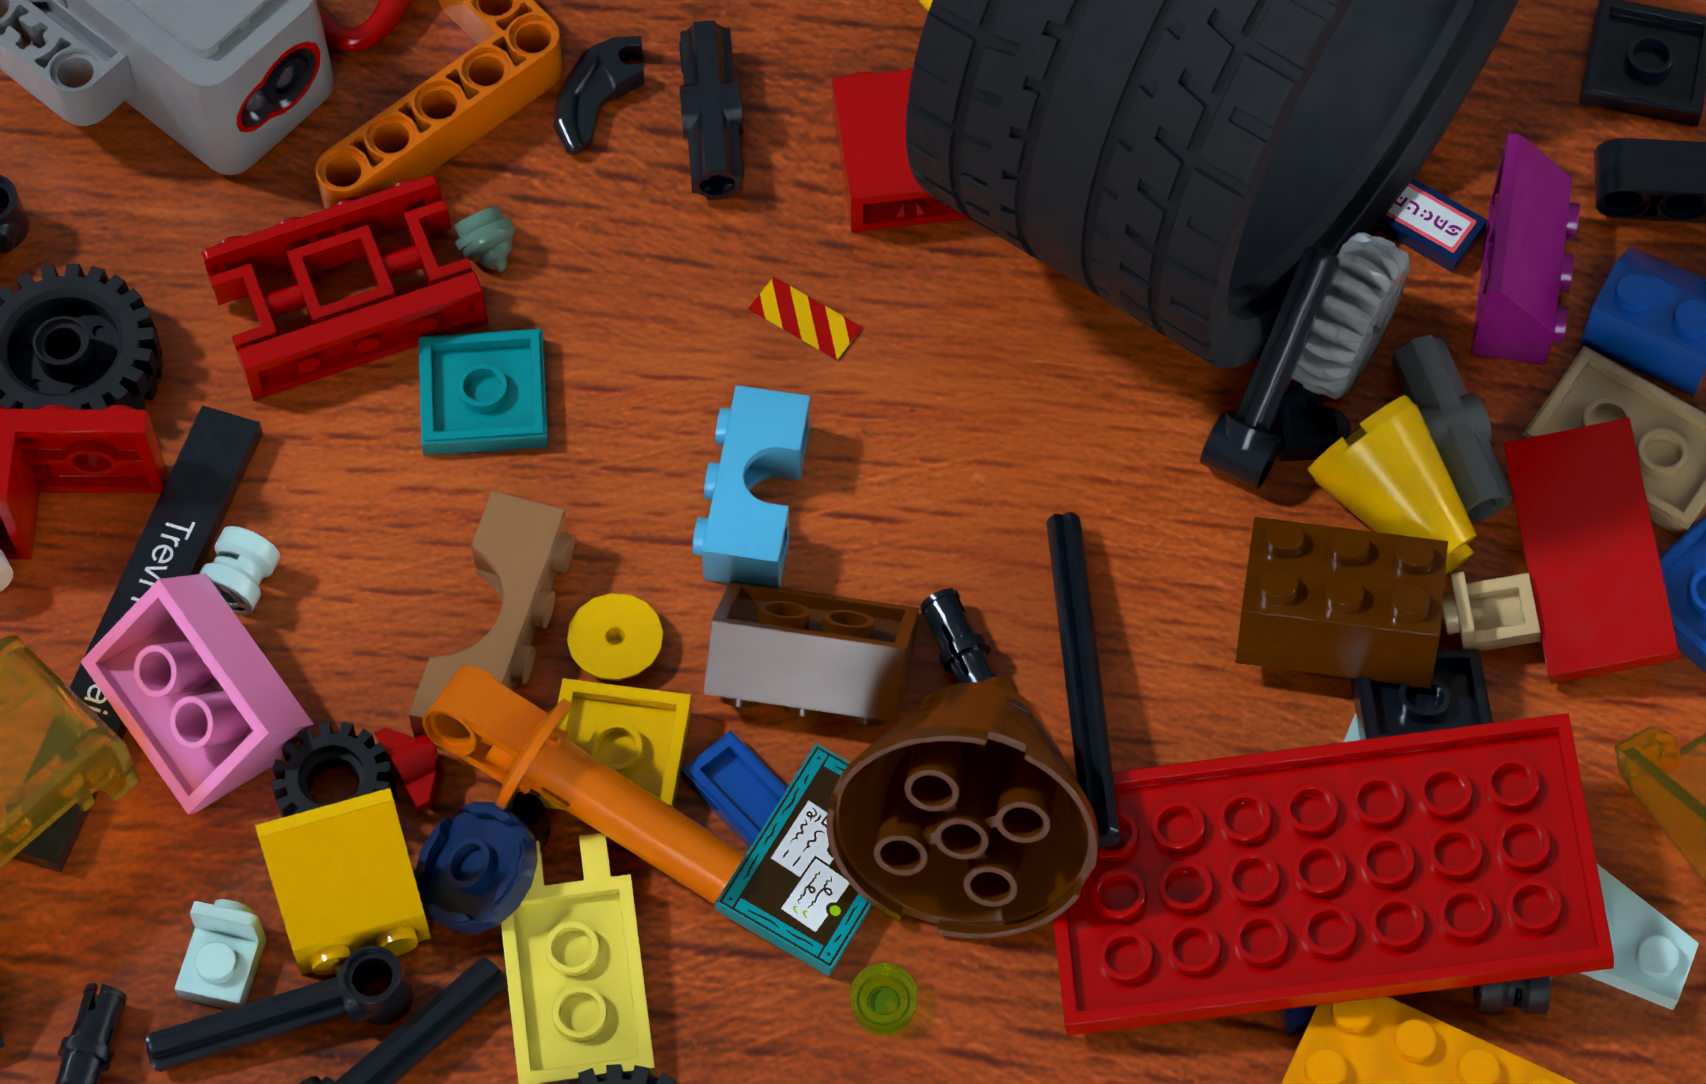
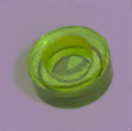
[850,963,917,1035]

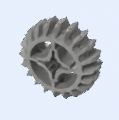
[1292,232,1410,399]

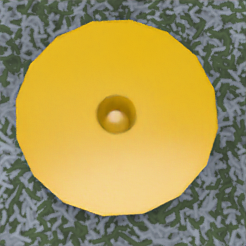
[567,593,663,681]

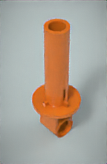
[422,666,746,904]

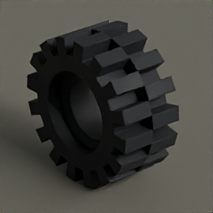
[271,722,396,818]

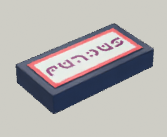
[1379,178,1488,274]

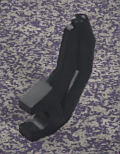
[553,36,645,155]

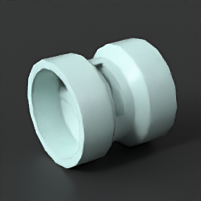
[200,526,281,615]

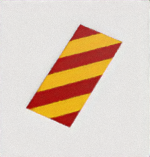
[748,276,863,360]

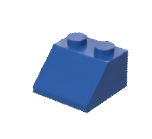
[1580,246,1706,396]

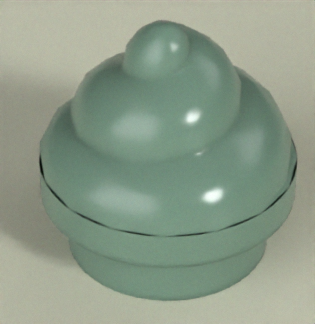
[454,206,516,272]

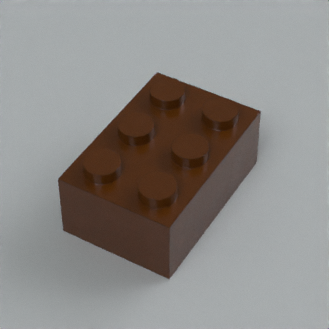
[1235,517,1448,689]

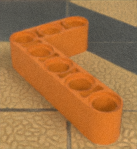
[315,0,564,210]

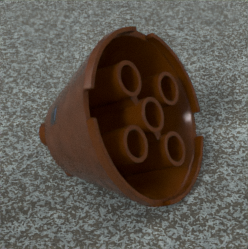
[827,677,1099,939]

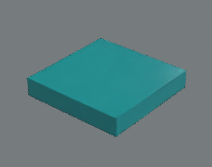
[419,329,549,455]

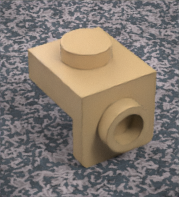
[1442,572,1541,651]

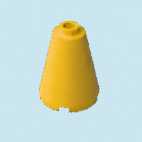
[1308,395,1477,575]

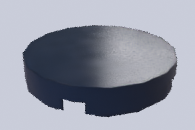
[414,802,538,934]

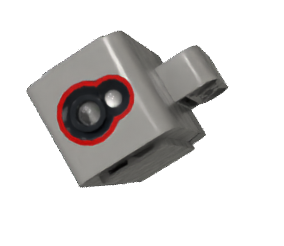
[0,0,335,175]

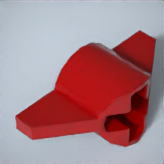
[374,727,443,812]

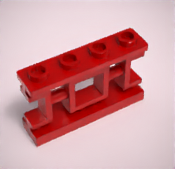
[201,175,488,401]

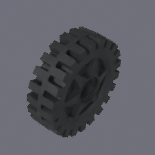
[0,264,163,410]

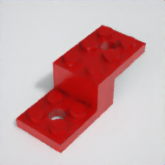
[0,404,168,559]

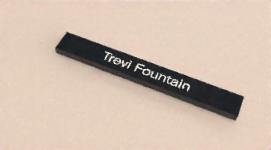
[0,405,263,872]

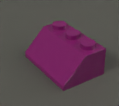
[1471,133,1580,365]

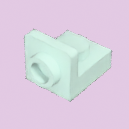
[174,899,267,1009]

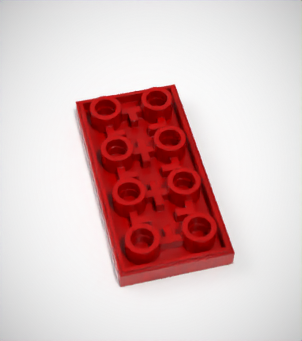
[1503,417,1680,684]

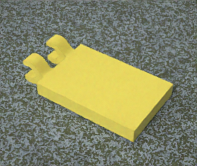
[501,833,656,1084]

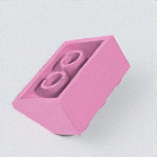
[80,573,314,815]

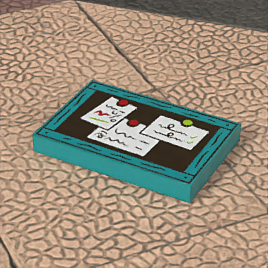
[714,743,873,977]

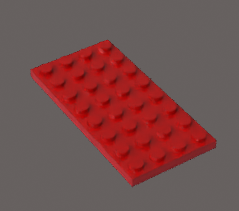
[1054,713,1614,1036]

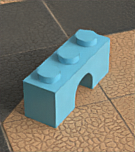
[692,385,811,588]

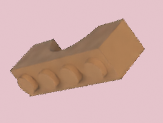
[408,491,575,748]

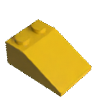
[255,788,431,975]

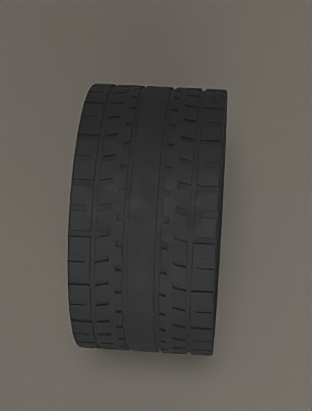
[905,0,1519,369]

